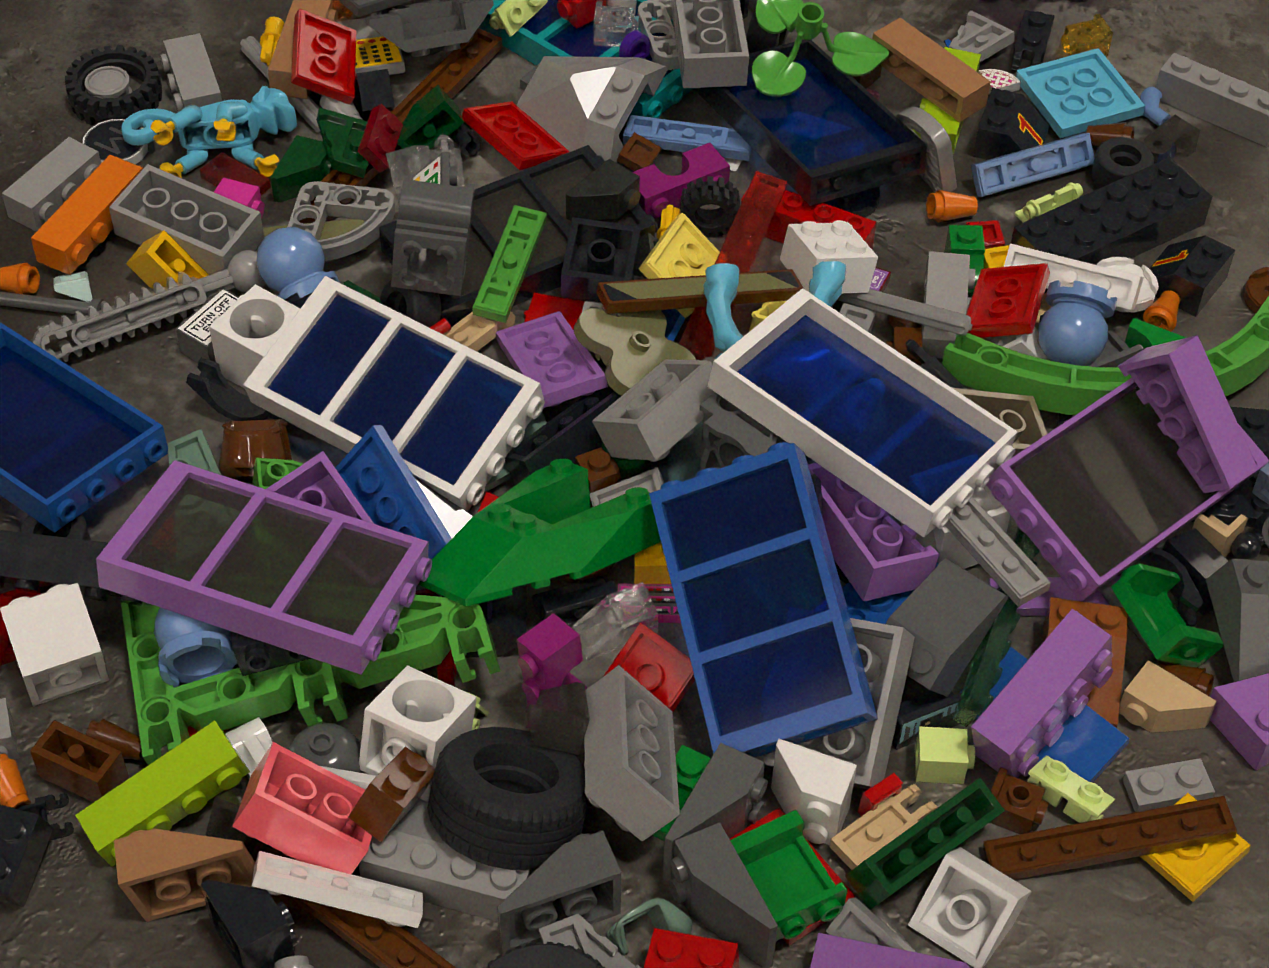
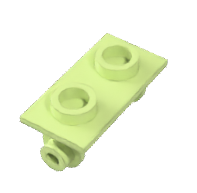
[489,0,548,37]
[1015,182,1083,223]
[1027,755,1115,823]

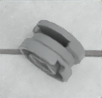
[85,66,132,99]

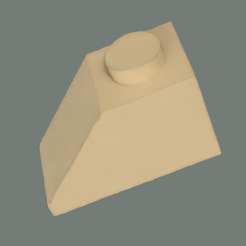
[1119,660,1217,733]

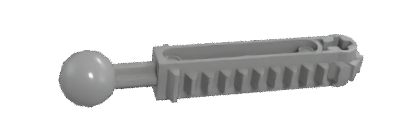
[31,250,266,362]

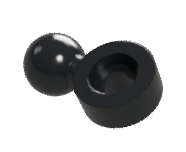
[1231,512,1269,560]

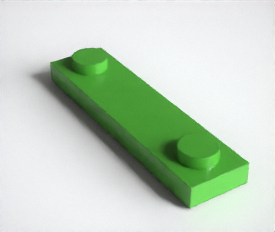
[473,205,547,323]

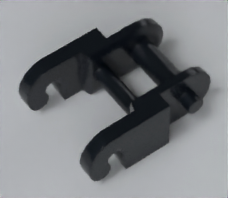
[18,793,74,841]

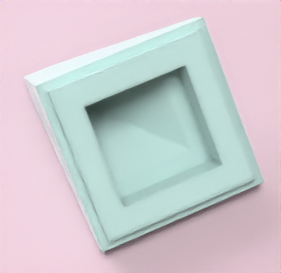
[53,271,93,302]

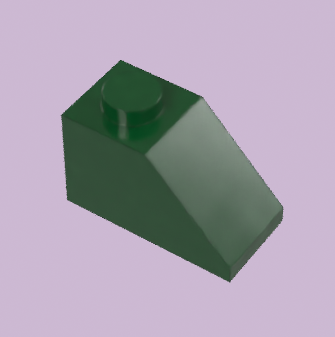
[397,85,465,162]
[270,135,333,203]

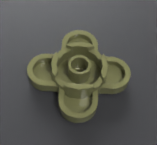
[574,308,696,396]

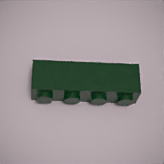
[845,778,1005,910]

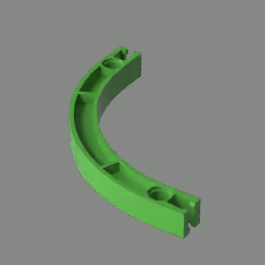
[942,296,1269,418]

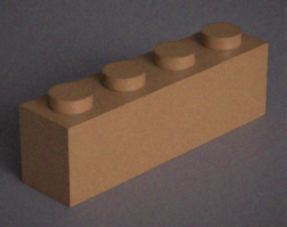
[268,0,338,99]
[872,18,991,122]

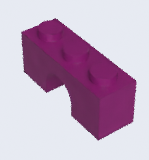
[633,143,730,219]
[517,613,587,737]

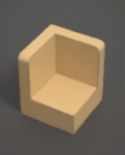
[1192,514,1248,557]

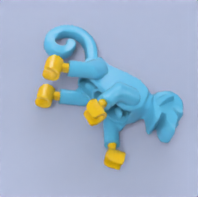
[121,86,297,178]

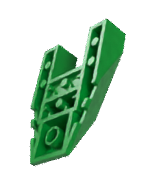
[418,459,661,607]

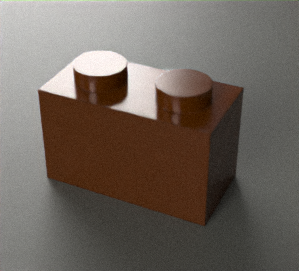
[30,720,129,803]
[348,746,435,842]

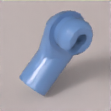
[1140,87,1171,128]

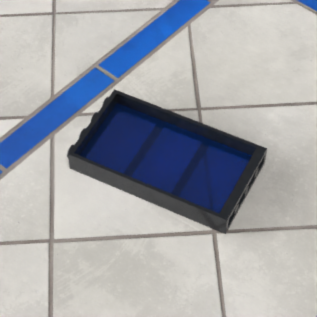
[699,39,927,206]

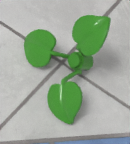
[752,0,889,97]

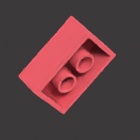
[232,742,372,874]

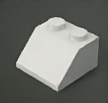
[771,739,857,845]
[908,847,1032,968]

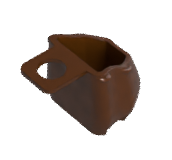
[219,419,292,482]

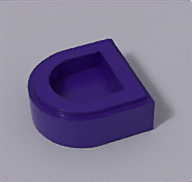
[619,30,650,59]

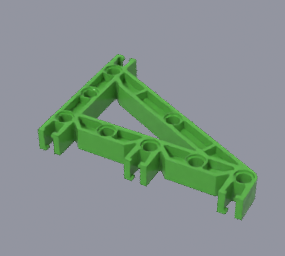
[121,544,501,765]

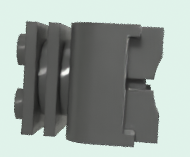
[391,175,475,296]
[696,376,819,493]

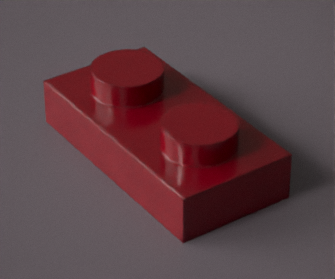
[358,103,403,173]

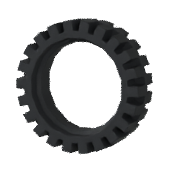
[65,45,162,125]

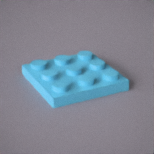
[1016,48,1145,139]

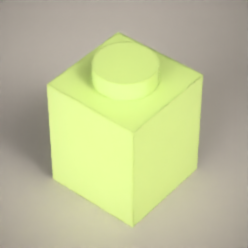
[915,726,975,784]

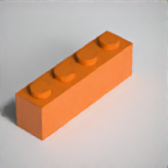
[31,155,143,275]

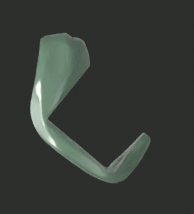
[606,898,693,956]

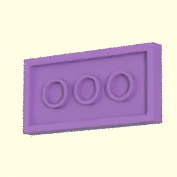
[496,311,608,408]

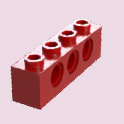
[739,179,876,250]

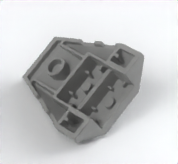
[517,56,668,163]

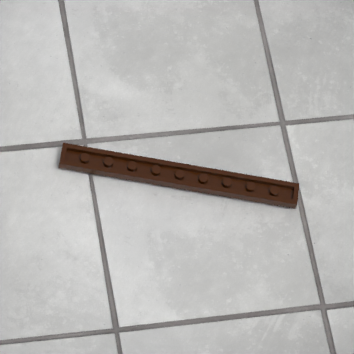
[292,28,503,224]

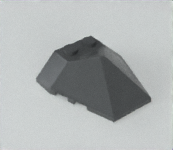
[365,0,494,57]

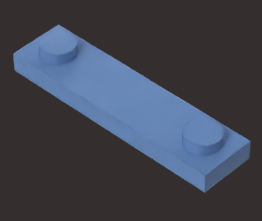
[623,115,752,161]
[971,133,1095,197]

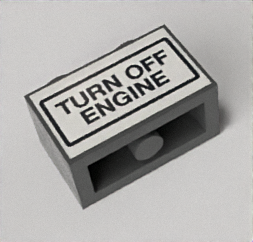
[176,288,239,363]

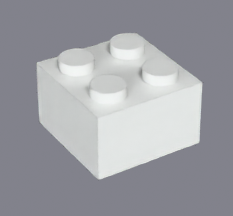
[780,220,878,294]

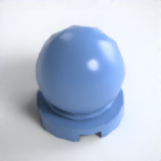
[256,227,340,308]
[1038,280,1117,366]
[154,607,238,687]

